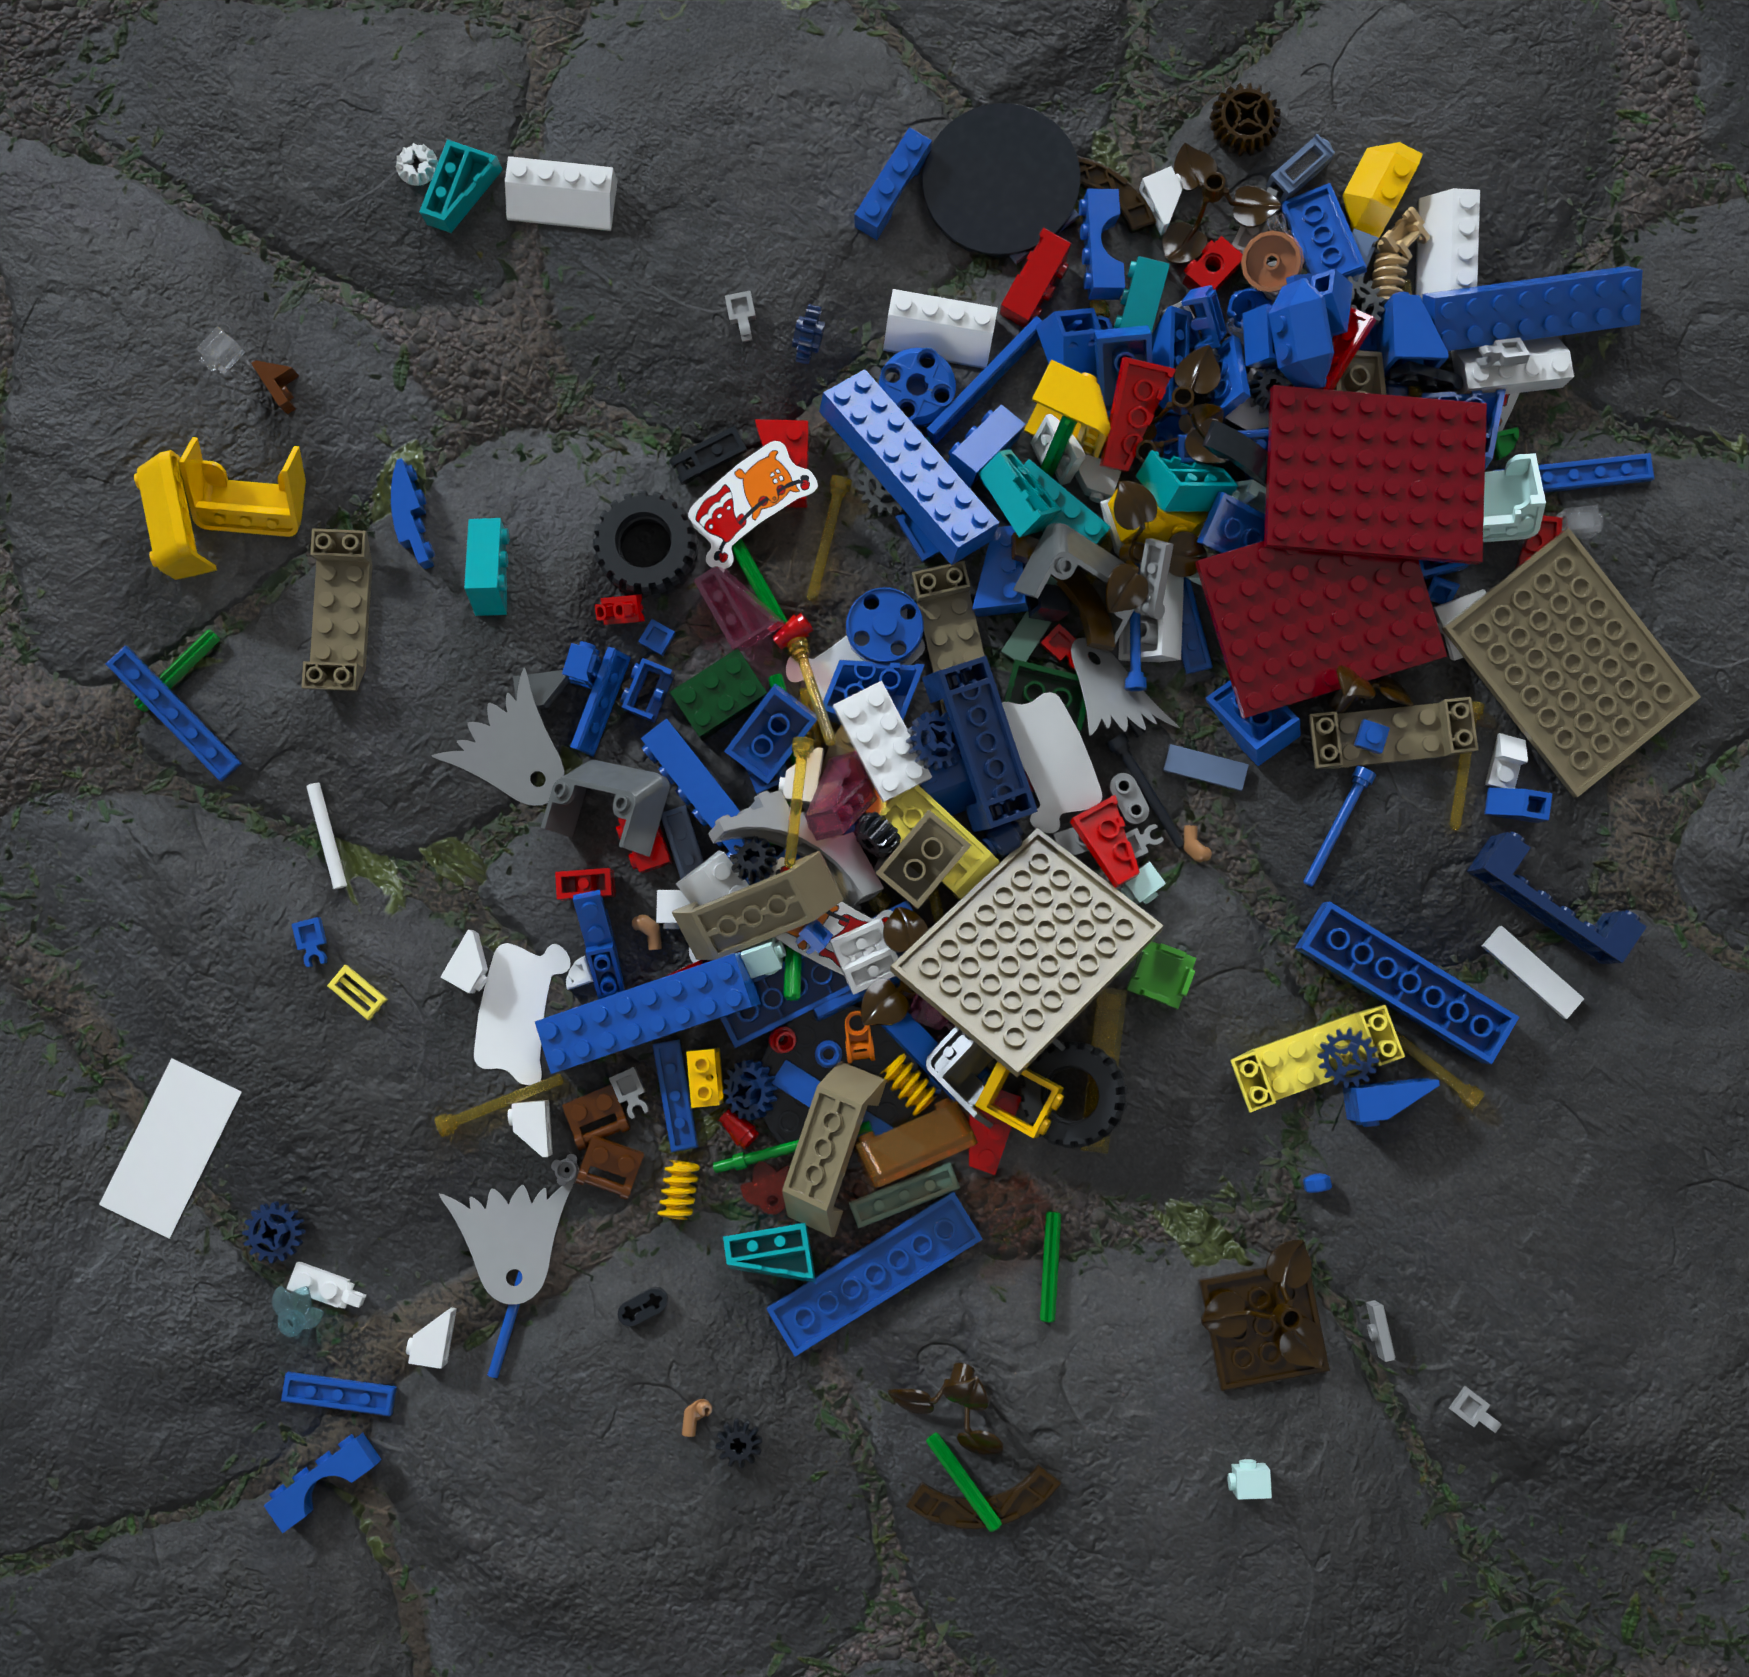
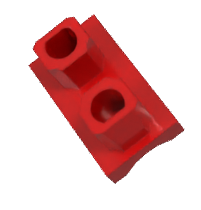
[595,594,645,625]

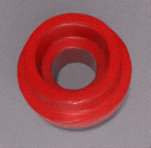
[769,1026,796,1053]

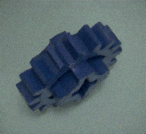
[792,304,825,365]
[906,710,961,771]
[1317,1027,1379,1088]
[723,1060,778,1121]
[242,1201,306,1263]

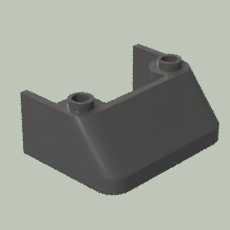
[1013,522,1134,644]
[541,760,670,857]
[926,1026,1066,1129]

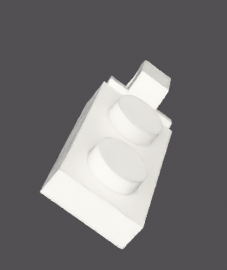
[287,1262,366,1309]

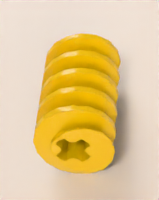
[880,1054,937,1116]
[658,1160,700,1220]

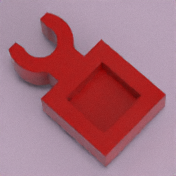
[1040,624,1089,671]

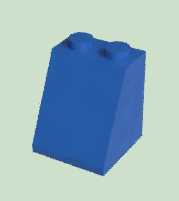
[1376,292,1448,377]

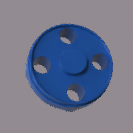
[879,348,956,428]
[846,587,924,664]

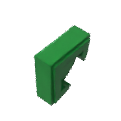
[1494,427,1519,461]

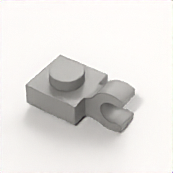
[725,291,756,342]
[1476,338,1530,369]
[1449,1386,1502,1433]

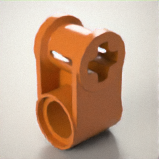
[845,1010,875,1064]

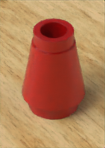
[773,613,813,650]
[719,1109,759,1149]

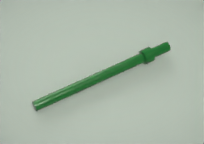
[713,1121,872,1173]

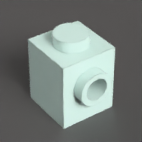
[1121,862,1166,905]
[740,937,786,979]
[1228,1459,1272,1499]

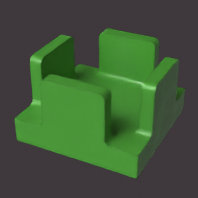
[1126,941,1196,1009]

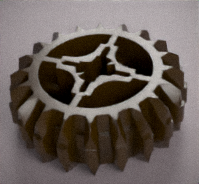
[1209,82,1281,157]

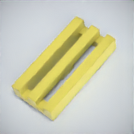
[327,965,388,1020]

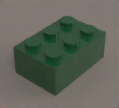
[670,648,767,741]
[1003,659,1086,733]

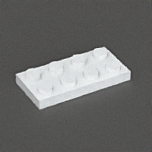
[833,681,932,803]

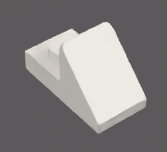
[1485,733,1528,789]

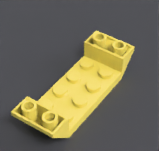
[855,785,1000,901]
[1230,1005,1405,1112]

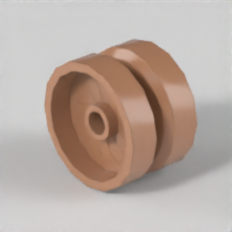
[1241,230,1304,292]

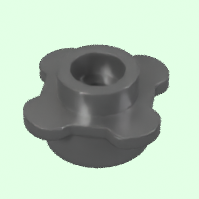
[551,1154,579,1186]

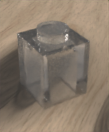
[196,326,245,375]
[1557,505,1603,539]

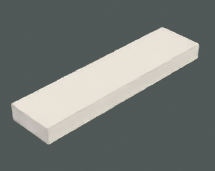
[1481,926,1584,1019]

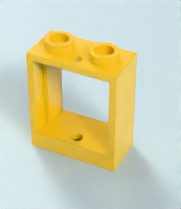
[686,1048,725,1108]
[975,1062,1064,1138]

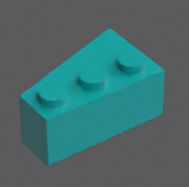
[419,139,503,233]
[1113,256,1170,333]
[978,449,1062,538]
[1136,450,1238,512]
[464,518,510,616]
[723,1223,816,1283]

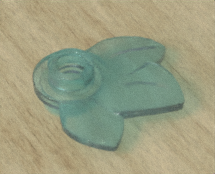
[272,1286,324,1337]

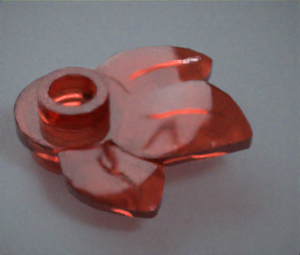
[740,1161,790,1215]

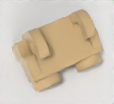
[1377,207,1430,261]

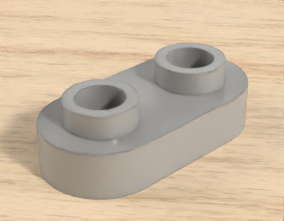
[1109,773,1149,825]

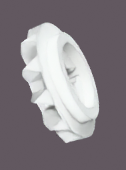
[395,143,438,186]

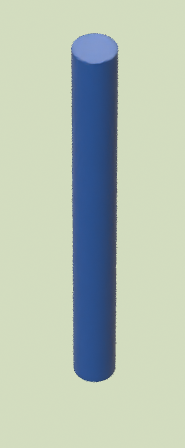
[487,1271,522,1378]

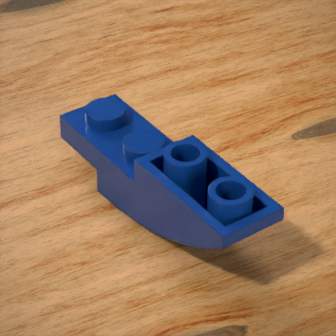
[391,458,435,570]
[573,890,625,999]

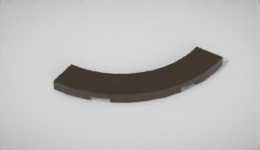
[1077,156,1157,234]
[1011,532,1116,652]
[906,1464,1061,1529]

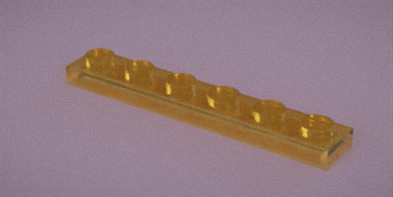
[1080,988,1127,1154]

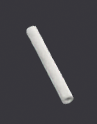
[306,783,347,889]

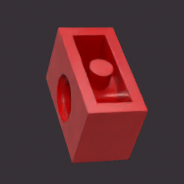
[1182,236,1243,292]
[555,868,616,901]

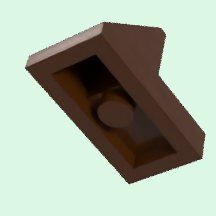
[251,360,299,414]

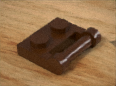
[562,1084,631,1150]
[575,1135,644,1200]

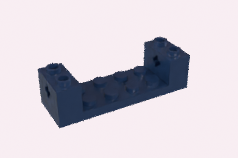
[922,656,1038,832]
[1467,832,1647,964]

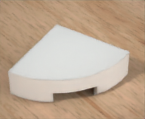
[566,956,594,990]

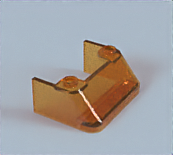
[853,1098,978,1188]

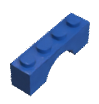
[854,127,932,240]
[1079,189,1125,300]
[264,1433,382,1533]

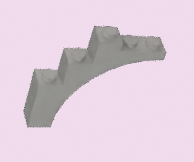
[708,790,884,907]

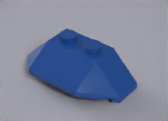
[1268,278,1334,389]
[1152,306,1201,416]

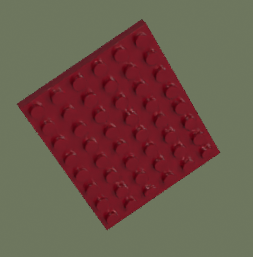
[1264,385,1487,565]
[1195,541,1447,719]

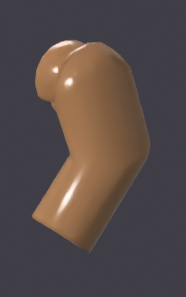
[1183,825,1212,862]
[632,914,662,950]
[682,1399,712,1437]

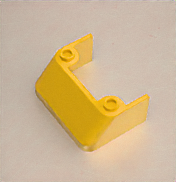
[1024,359,1111,458]
[179,437,306,537]
[134,450,217,580]

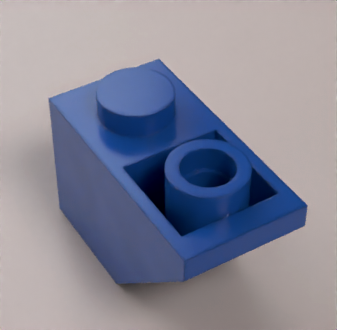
[1311,269,1353,337]
[1485,788,1553,823]

